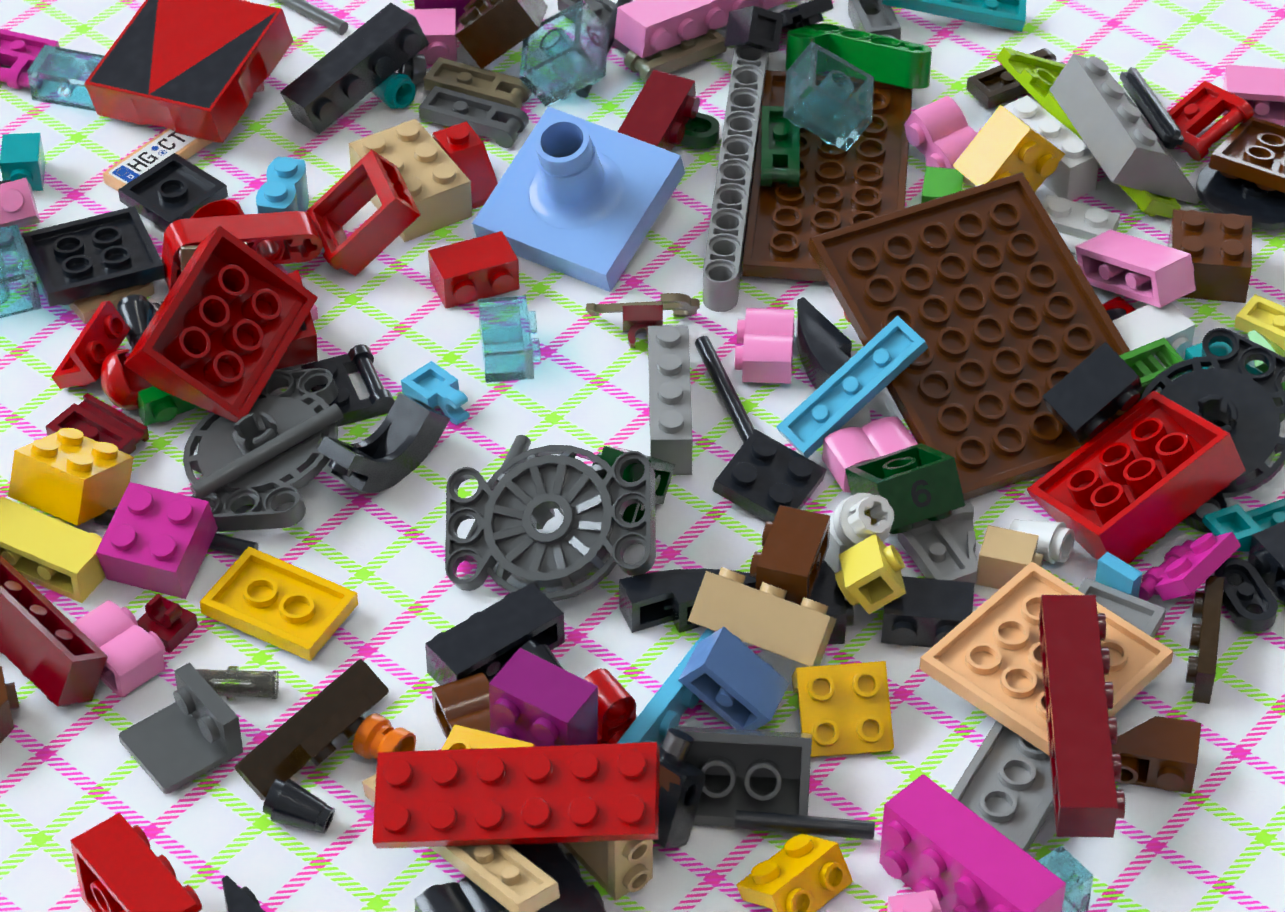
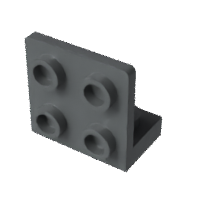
[119,662,243,794]

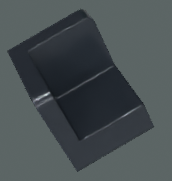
[724,6,784,52]

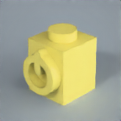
[835,533,906,614]

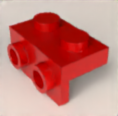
[51,300,130,389]

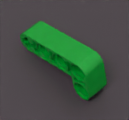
[785,23,932,89]

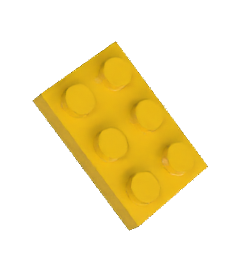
[200,547,358,661]

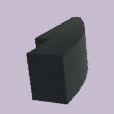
[796,297,852,390]
[619,568,756,633]

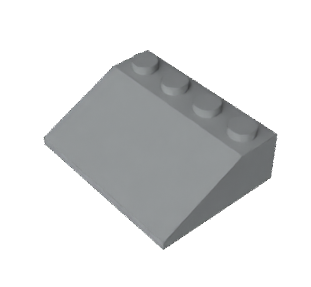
[1049,54,1200,204]

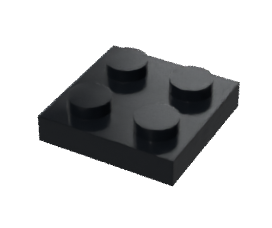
[118,153,228,230]
[712,429,827,522]

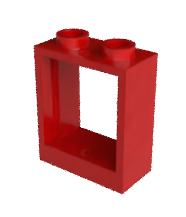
[307,149,421,277]

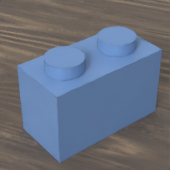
[678,627,790,730]

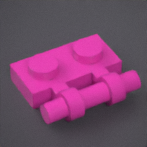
[0,28,60,90]
[1139,532,1241,601]

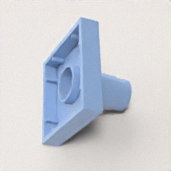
[472,106,685,292]

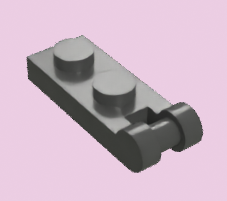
[419,86,529,148]

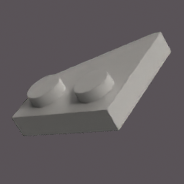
[898,503,978,583]

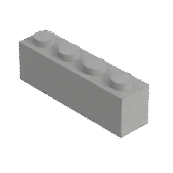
[648,325,693,475]

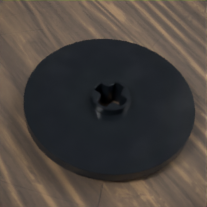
[1196,164,1285,230]

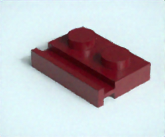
[45,393,149,455]

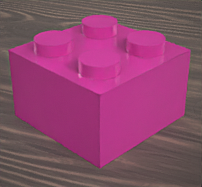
[96,482,218,599]

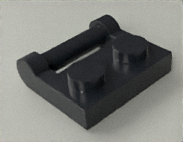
[301,344,395,427]

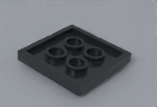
[22,206,166,307]

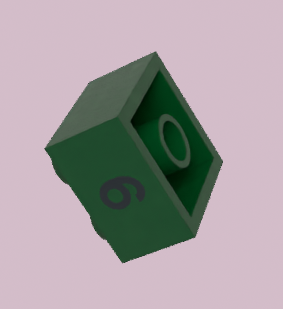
[845,443,965,534]

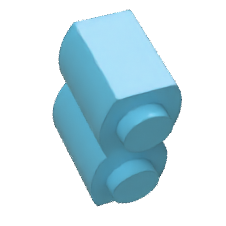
[256,157,309,214]

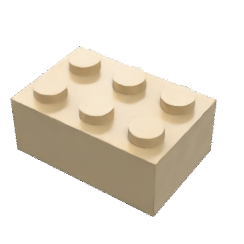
[349,119,472,242]

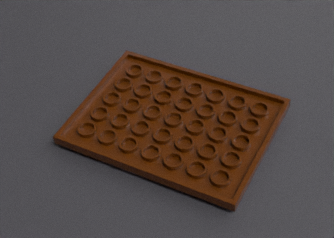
[808,172,1140,501]

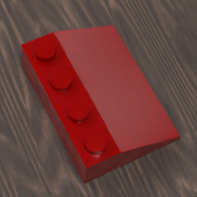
[123,225,318,423]
[1027,391,1246,564]

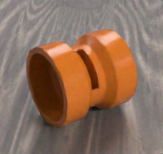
[352,713,416,759]

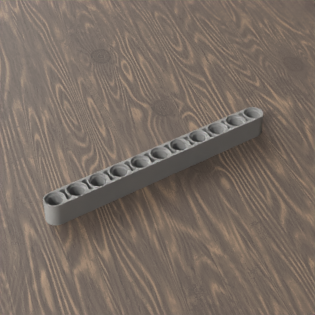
[703,45,770,312]

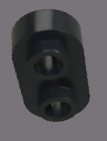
[1214,558,1278,632]

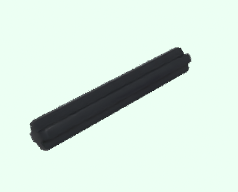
[1119,67,1184,150]

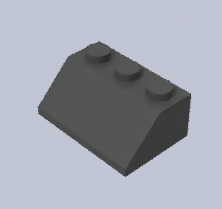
[674,726,812,827]

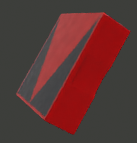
[84,0,293,144]

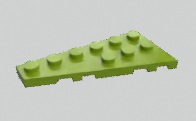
[996,47,1181,219]

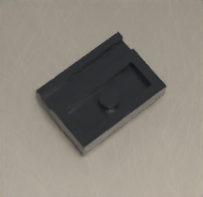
[779,0,834,31]

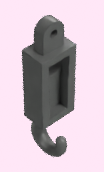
[848,0,901,40]

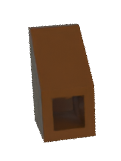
[1112,716,1202,794]

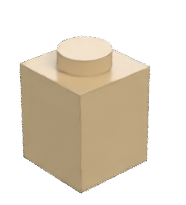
[976,525,1044,589]

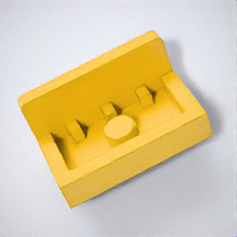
[736,833,852,912]

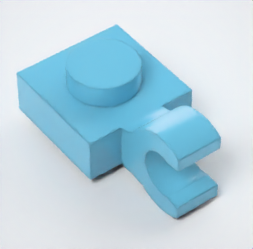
[401,361,470,425]

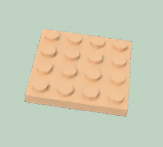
[919,562,1174,756]

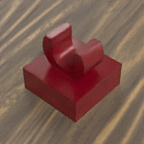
[622,305,663,348]
[137,593,198,653]

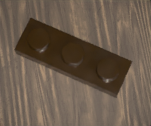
[1185,576,1224,704]

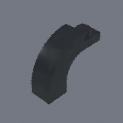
[317,393,450,493]

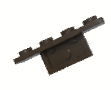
[235,659,389,800]

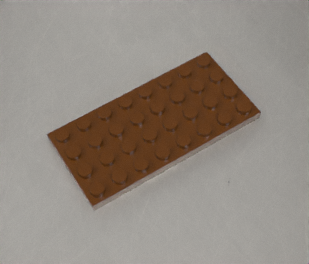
[742,70,913,282]

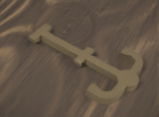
[586,293,700,317]

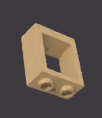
[562,840,653,901]

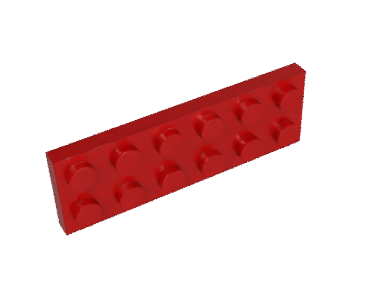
[372,742,660,849]

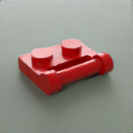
[1168,80,1254,162]

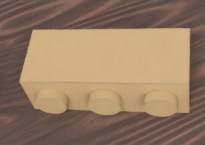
[688,567,837,666]

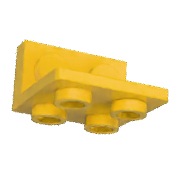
[791,661,894,758]

